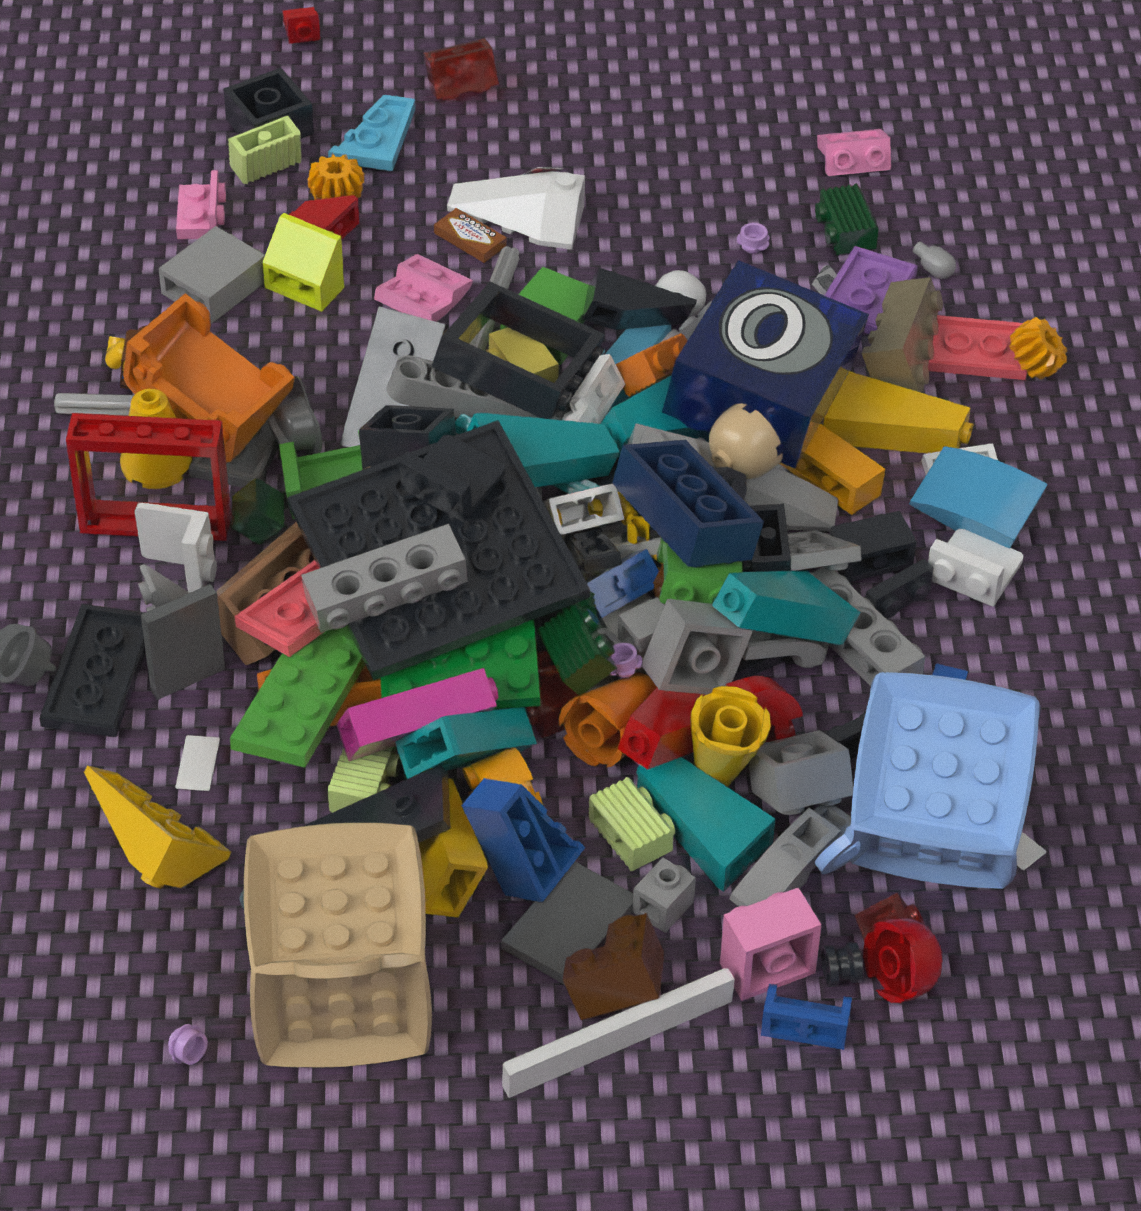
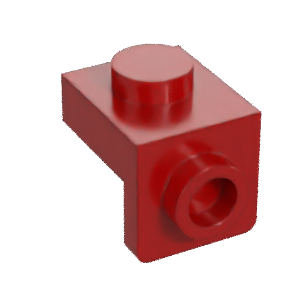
[283,7,320,44]

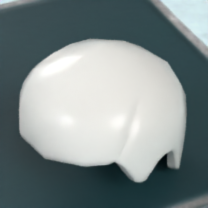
[656,270,706,318]

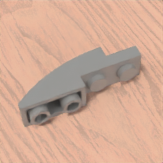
[729,805,851,906]

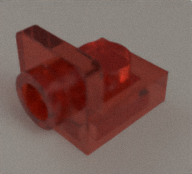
[854,893,925,939]

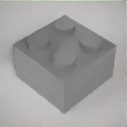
[642,599,753,695]
[748,730,854,815]

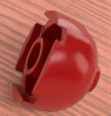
[863,918,943,1003]

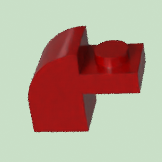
[726,676,803,743]

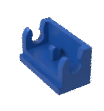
[585,549,659,619]
[761,984,852,1050]

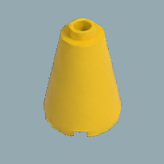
[120,389,192,489]
[690,686,771,787]

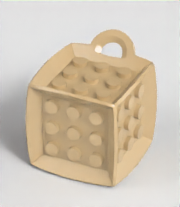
[244,823,432,1067]

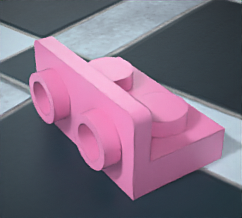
[817,129,891,176]
[176,170,226,239]

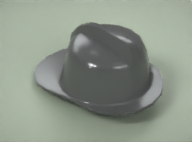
[268,376,322,455]
[0,624,57,686]

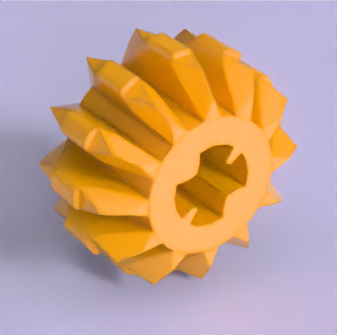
[307,153,364,200]
[1009,317,1067,379]

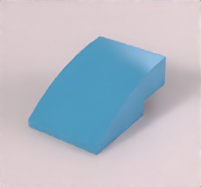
[909,446,1048,549]

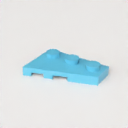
[328,95,416,171]

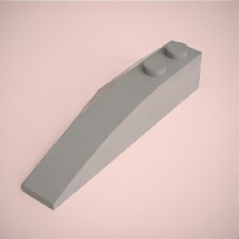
[618,424,838,532]

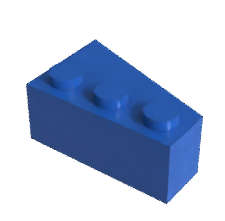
[461,778,586,902]

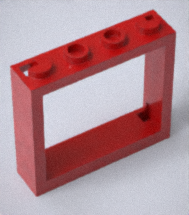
[66,413,231,541]

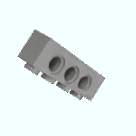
[301,524,468,633]
[811,566,925,686]

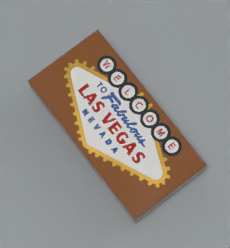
[434,208,507,263]

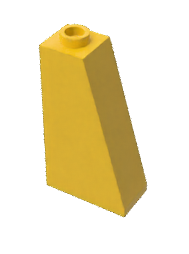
[824,371,973,453]
[419,778,488,917]

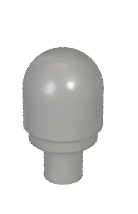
[913,241,956,279]

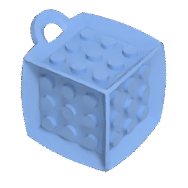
[815,672,1040,889]

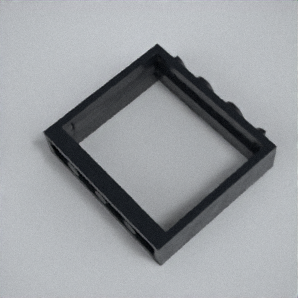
[431,281,605,419]

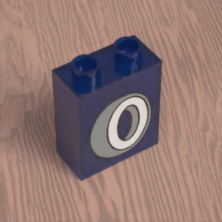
[662,260,869,469]

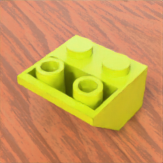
[263,213,344,312]

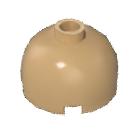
[709,403,782,480]

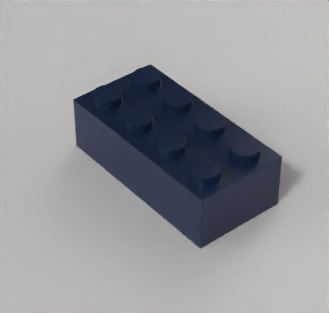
[612,439,764,567]

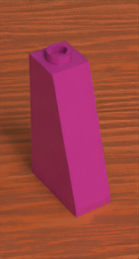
[336,668,498,761]

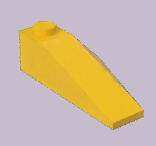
[84,766,231,889]

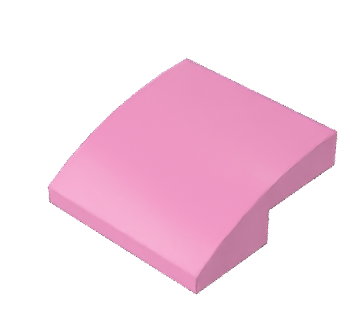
[374,254,473,322]

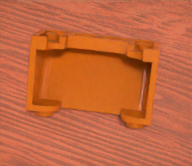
[123,293,295,463]

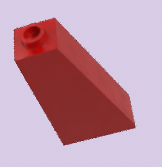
[617,688,706,770]

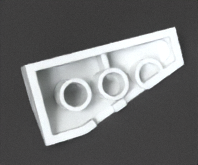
[447,171,585,250]

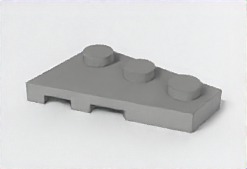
[788,530,861,571]

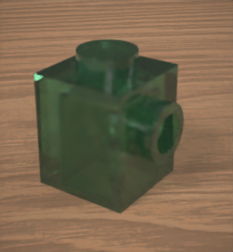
[231,477,284,545]

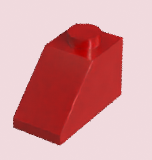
[289,195,359,239]

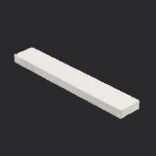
[502,968,735,1098]

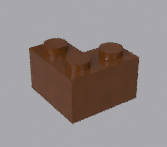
[562,913,665,1020]

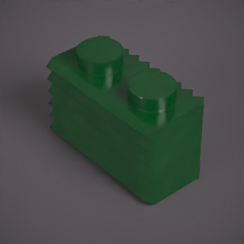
[815,183,879,255]
[537,604,618,695]

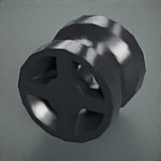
[821,941,863,987]

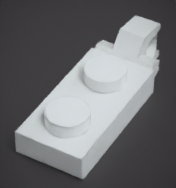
[562,354,625,424]

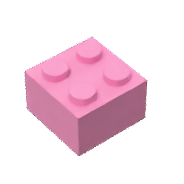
[720,887,821,1001]

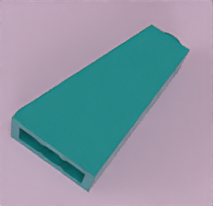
[601,362,726,458]
[466,413,620,487]
[712,570,861,645]
[395,707,537,779]
[636,757,775,892]

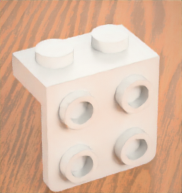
[135,503,217,593]
[928,529,1023,607]

